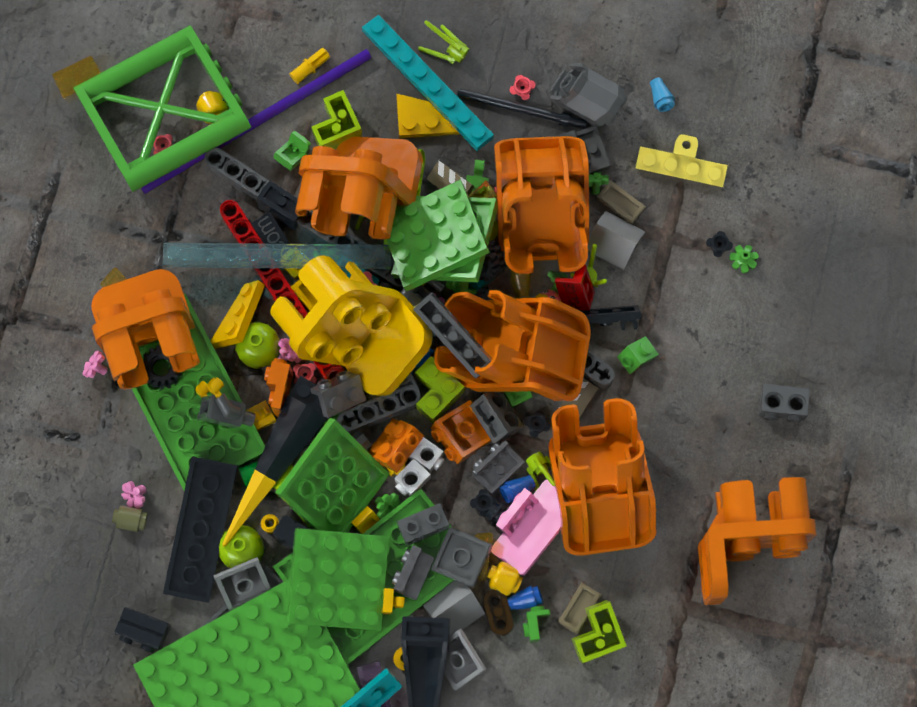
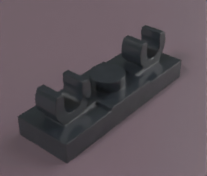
[579,305,641,333]

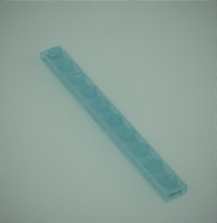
[163,243,391,269]

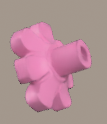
[278,338,302,363]
[83,350,108,378]
[121,481,147,509]

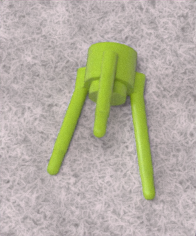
[418,20,469,64]
[570,244,607,288]
[526,451,555,491]

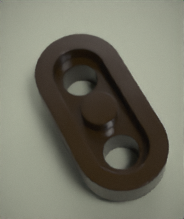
[483,589,513,636]

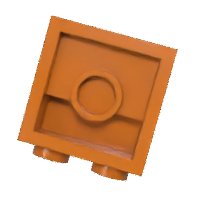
[264,358,294,417]
[431,400,491,464]
[368,418,424,473]

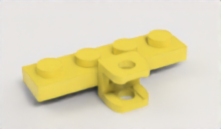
[635,134,728,187]

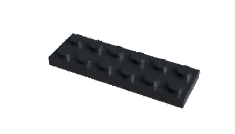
[163,456,238,603]

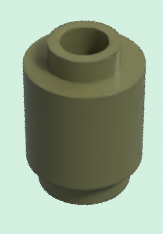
[112,505,148,532]

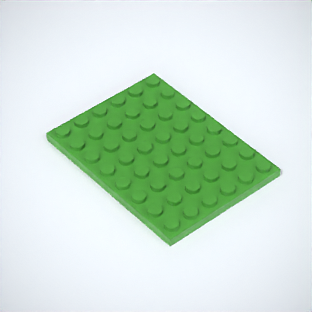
[133,578,360,707]

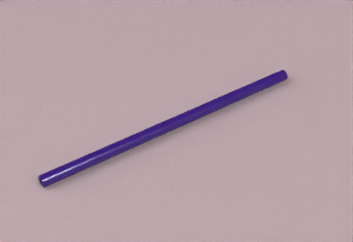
[141,49,372,194]

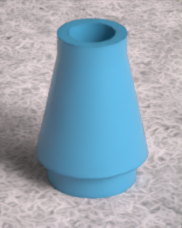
[650,78,675,112]

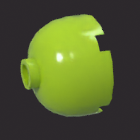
[235,322,281,369]
[219,525,264,568]

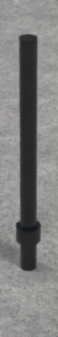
[457,88,587,129]

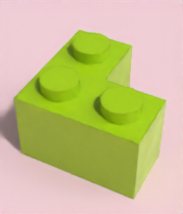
[311,90,363,149]
[415,356,465,424]
[571,600,627,663]

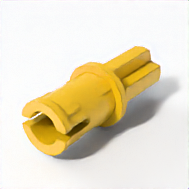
[289,48,330,84]

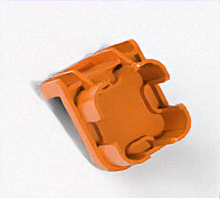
[494,136,589,274]
[295,137,423,240]
[91,269,200,390]
[434,290,591,401]
[549,398,656,556]
[698,477,817,605]

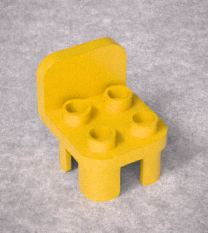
[270,255,432,396]

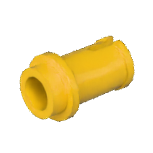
[261,514,279,534]

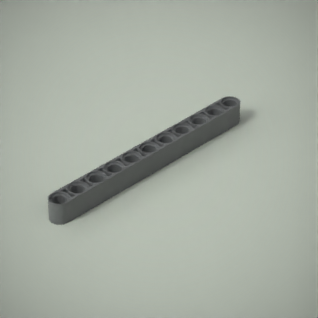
[205,148,404,292]

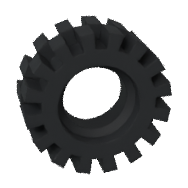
[479,240,507,282]
[143,345,184,390]

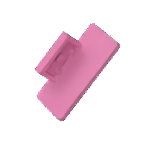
[491,480,561,575]

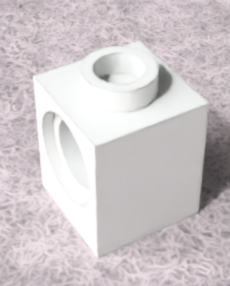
[409,437,445,473]
[394,459,431,496]

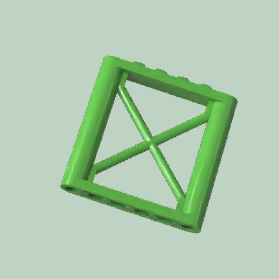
[73,25,251,192]

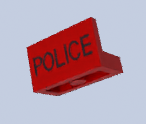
[555,265,595,311]

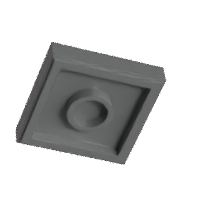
[431,527,493,588]

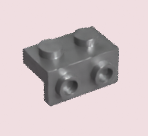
[310,371,366,418]
[472,440,525,495]
[392,545,434,600]

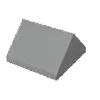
[588,211,645,270]
[214,557,271,612]
[423,580,485,636]
[445,629,486,691]

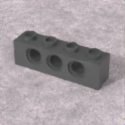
[413,292,492,379]

